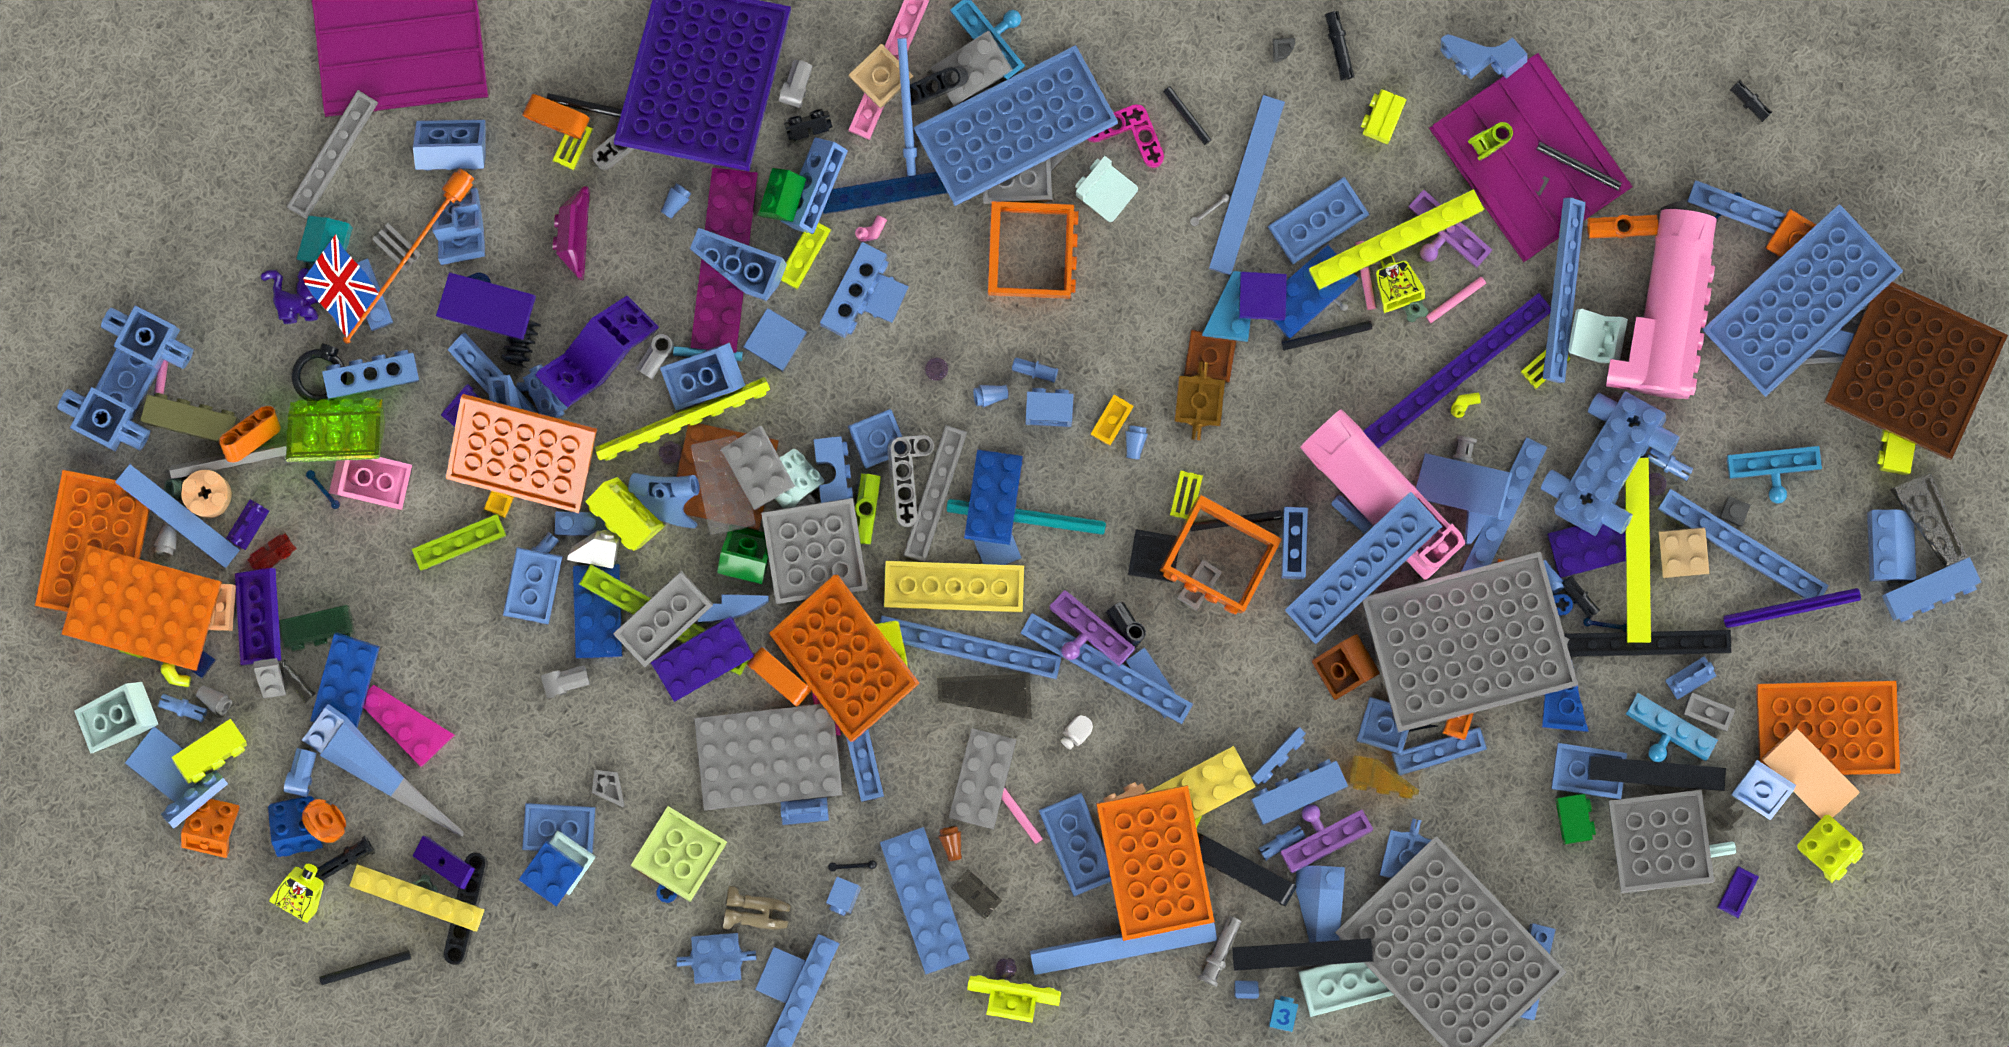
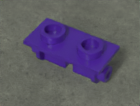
[226,499,270,550]

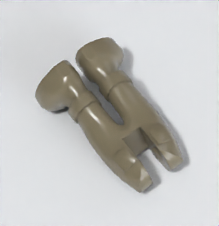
[723,886,791,930]

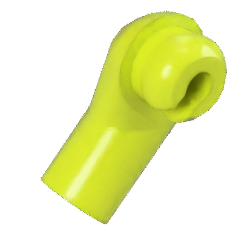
[1451,392,1481,418]
[160,662,191,687]

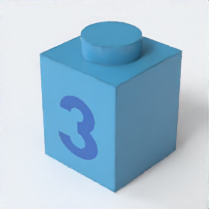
[1268,996,1298,1032]

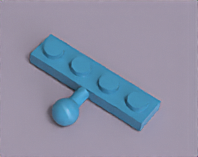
[950,0,1025,80]
[1726,446,1822,504]
[1626,693,1718,762]

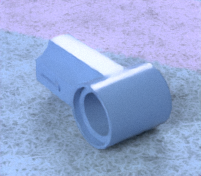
[284,748,317,797]

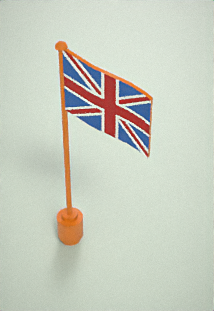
[303,168,474,344]

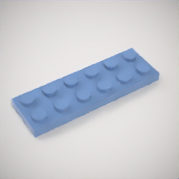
[880,827,970,974]

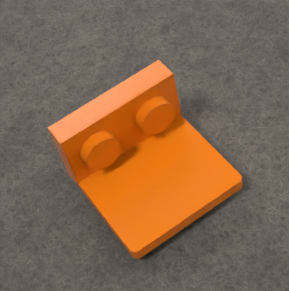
[181,799,239,858]

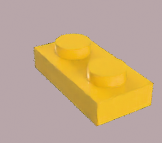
[1090,395,1134,446]

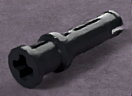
[315,836,375,881]

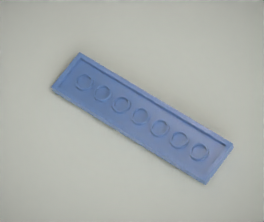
[1285,492,1443,644]

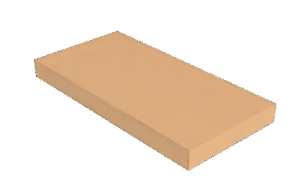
[1761,727,1860,819]

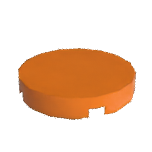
[302,799,346,843]

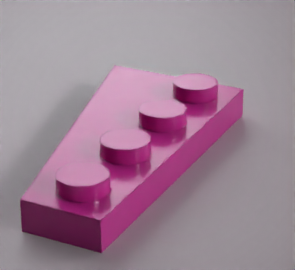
[363,685,455,767]

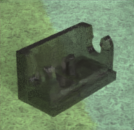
[1708,796,1743,832]
[951,869,1002,919]

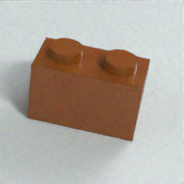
[1311,634,1380,700]

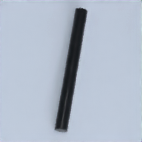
[547,93,622,118]
[1536,141,1622,191]
[1281,321,1372,351]
[1190,510,1282,532]
[319,950,412,985]

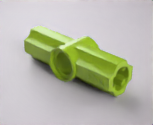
[855,473,881,545]

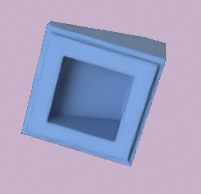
[1234,981,1259,999]

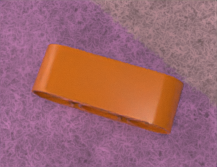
[522,94,590,139]
[219,406,281,463]
[747,647,812,707]

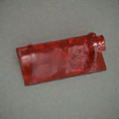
[247,533,297,570]

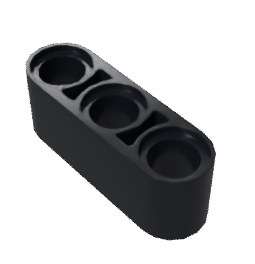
[910,66,968,106]

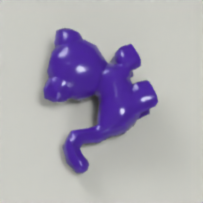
[260,268,319,324]

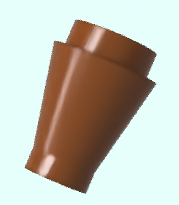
[938,826,962,861]

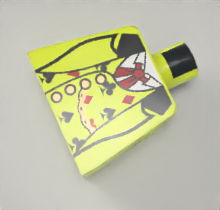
[1376,255,1425,313]
[269,864,324,923]

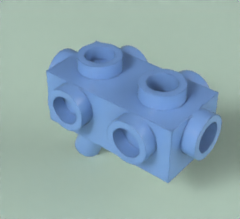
[516,364,568,418]

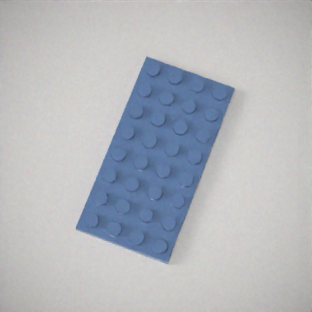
[913,45,1118,206]
[1702,204,1903,397]

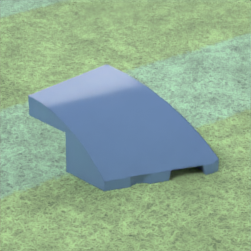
[432,188,485,265]

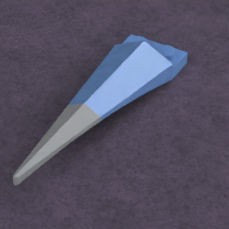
[302,704,464,837]

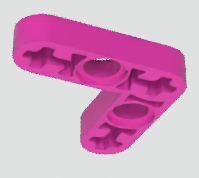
[1086,104,1164,168]

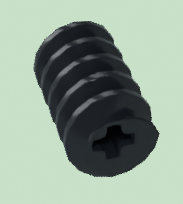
[500,320,541,368]

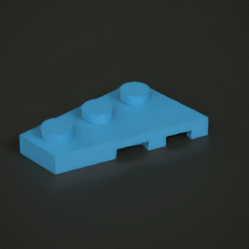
[1202,271,1251,342]

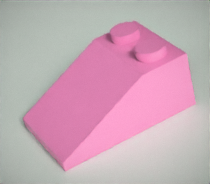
[329,448,412,510]

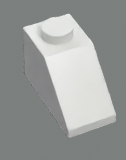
[567,530,620,569]

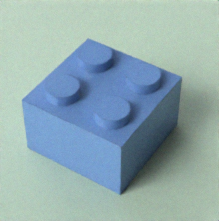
[1026,388,1073,427]

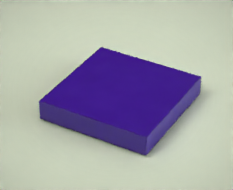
[1239,272,1287,320]

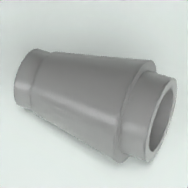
[153,521,177,557]
[196,685,232,716]

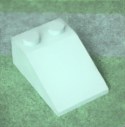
[74,682,158,753]

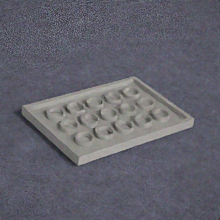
[694,704,843,811]

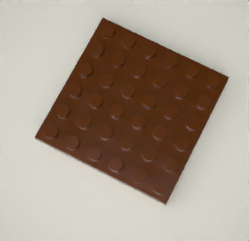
[1824,282,2008,460]

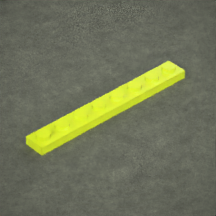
[1309,189,1484,290]
[595,377,770,461]

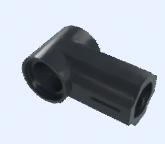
[1105,602,1146,648]

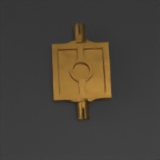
[1174,362,1225,440]

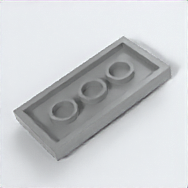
[613,571,713,667]
[949,728,1017,830]

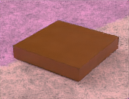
[1184,330,1236,383]

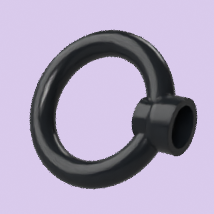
[291,343,347,404]

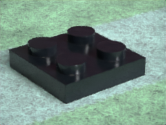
[1128,529,1179,583]

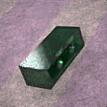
[279,605,355,652]

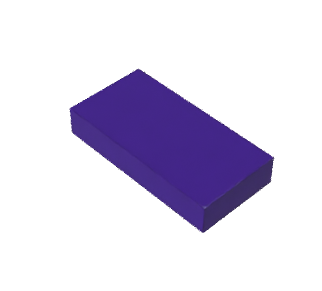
[1717,866,1759,918]

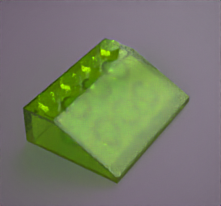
[286,398,385,462]

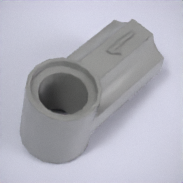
[779,60,813,108]
[636,334,674,380]
[541,665,590,699]

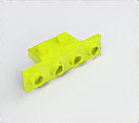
[967,975,1061,1022]

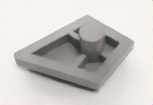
[592,770,625,807]

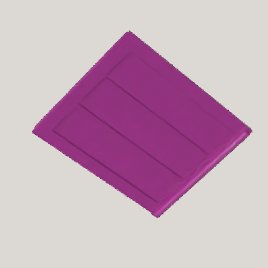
[312,0,489,117]
[1429,53,1633,263]

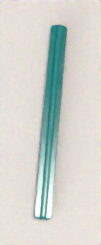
[946,499,1106,535]

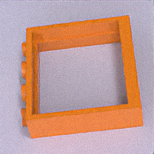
[988,201,1079,299]
[1160,495,1282,615]

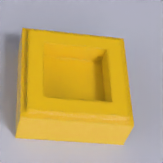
[484,491,514,518]

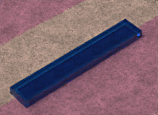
[823,172,948,214]

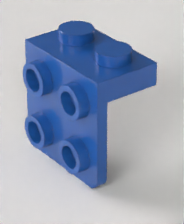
[268,796,323,857]

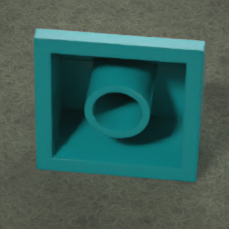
[296,216,353,264]

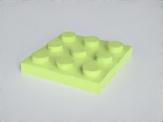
[631,806,727,902]

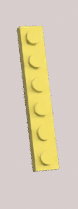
[350,864,485,931]

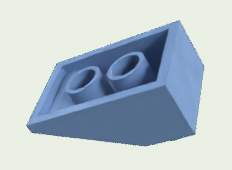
[660,342,745,410]

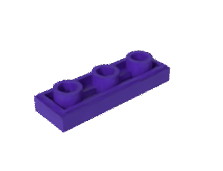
[412,836,475,889]

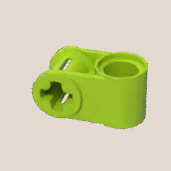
[1467,122,1513,161]

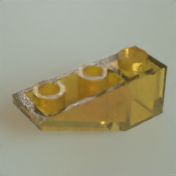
[1348,755,1419,799]

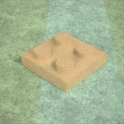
[849,43,914,109]
[1659,527,1710,578]

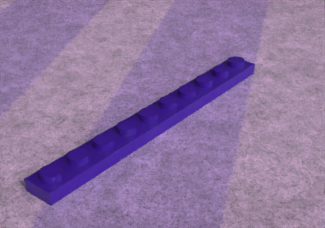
[1363,293,1551,449]

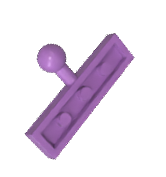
[1408,190,1492,268]
[1050,590,1135,666]
[1280,804,1373,874]

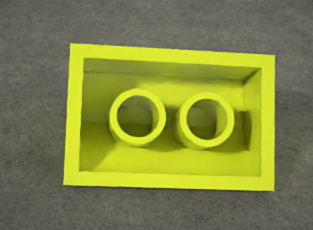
[585,477,666,551]

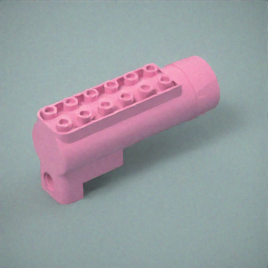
[1606,209,1717,399]
[1300,409,1465,580]

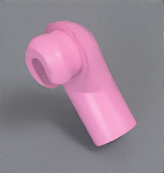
[855,215,887,242]

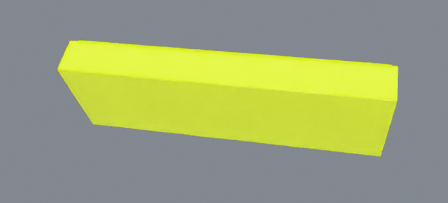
[781,223,831,290]

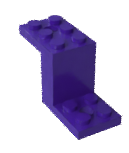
[535,296,659,408]

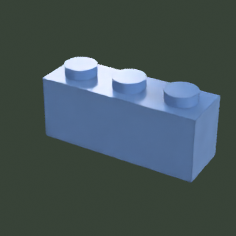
[1281,507,1308,579]

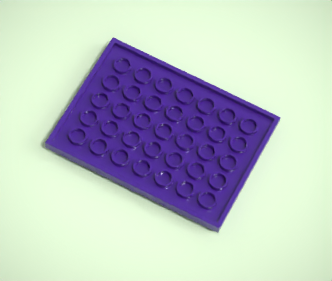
[614,0,791,171]

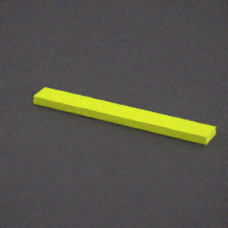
[1625,458,1651,643]

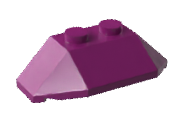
[553,186,590,280]

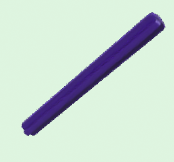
[1723,588,1861,628]

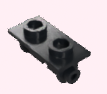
[784,109,833,141]

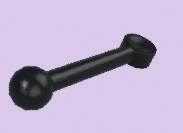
[828,860,877,872]

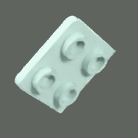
[1075,156,1138,222]
[1568,309,1628,363]
[775,449,824,509]

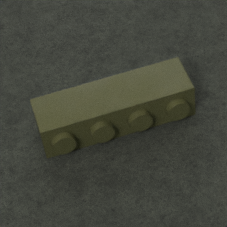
[140,392,240,443]

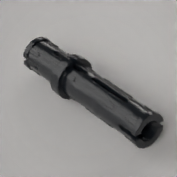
[1325,11,1355,81]

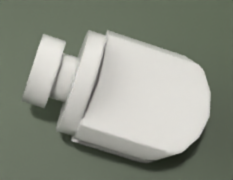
[1060,715,1093,750]

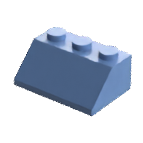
[413,120,486,171]
[1867,510,1916,581]

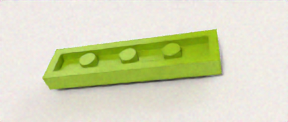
[412,514,506,571]

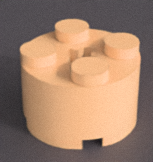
[181,470,232,518]

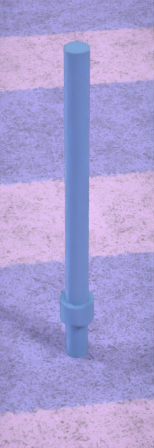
[897,38,917,176]

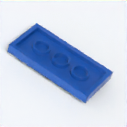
[1273,245,1359,340]
[964,450,1023,545]
[573,564,623,659]
[310,633,380,728]

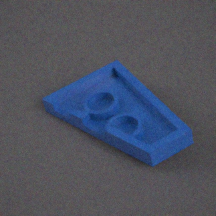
[1542,660,1589,732]

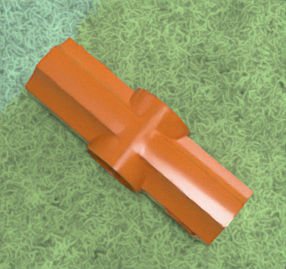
[1587,215,1659,239]

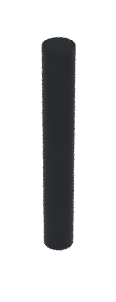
[1163,86,1212,145]

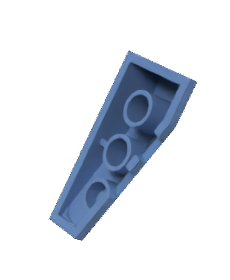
[690,228,787,301]
[1295,865,1345,942]

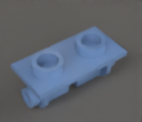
[1665,656,1716,700]
[781,797,829,825]

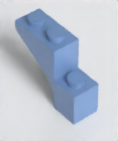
[1440,34,1528,79]

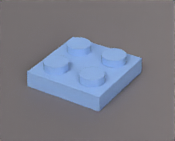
[1731,760,1796,820]

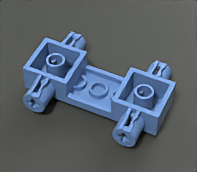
[57,306,194,452]
[1541,391,1680,536]

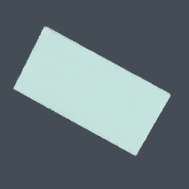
[1298,962,1394,1017]

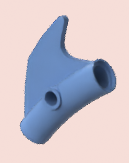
[628,473,700,528]

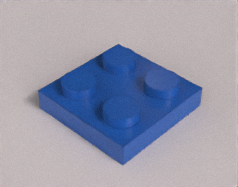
[519,841,584,907]

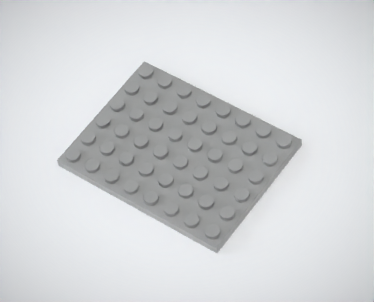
[1362,552,1578,733]
[1335,836,1567,1047]

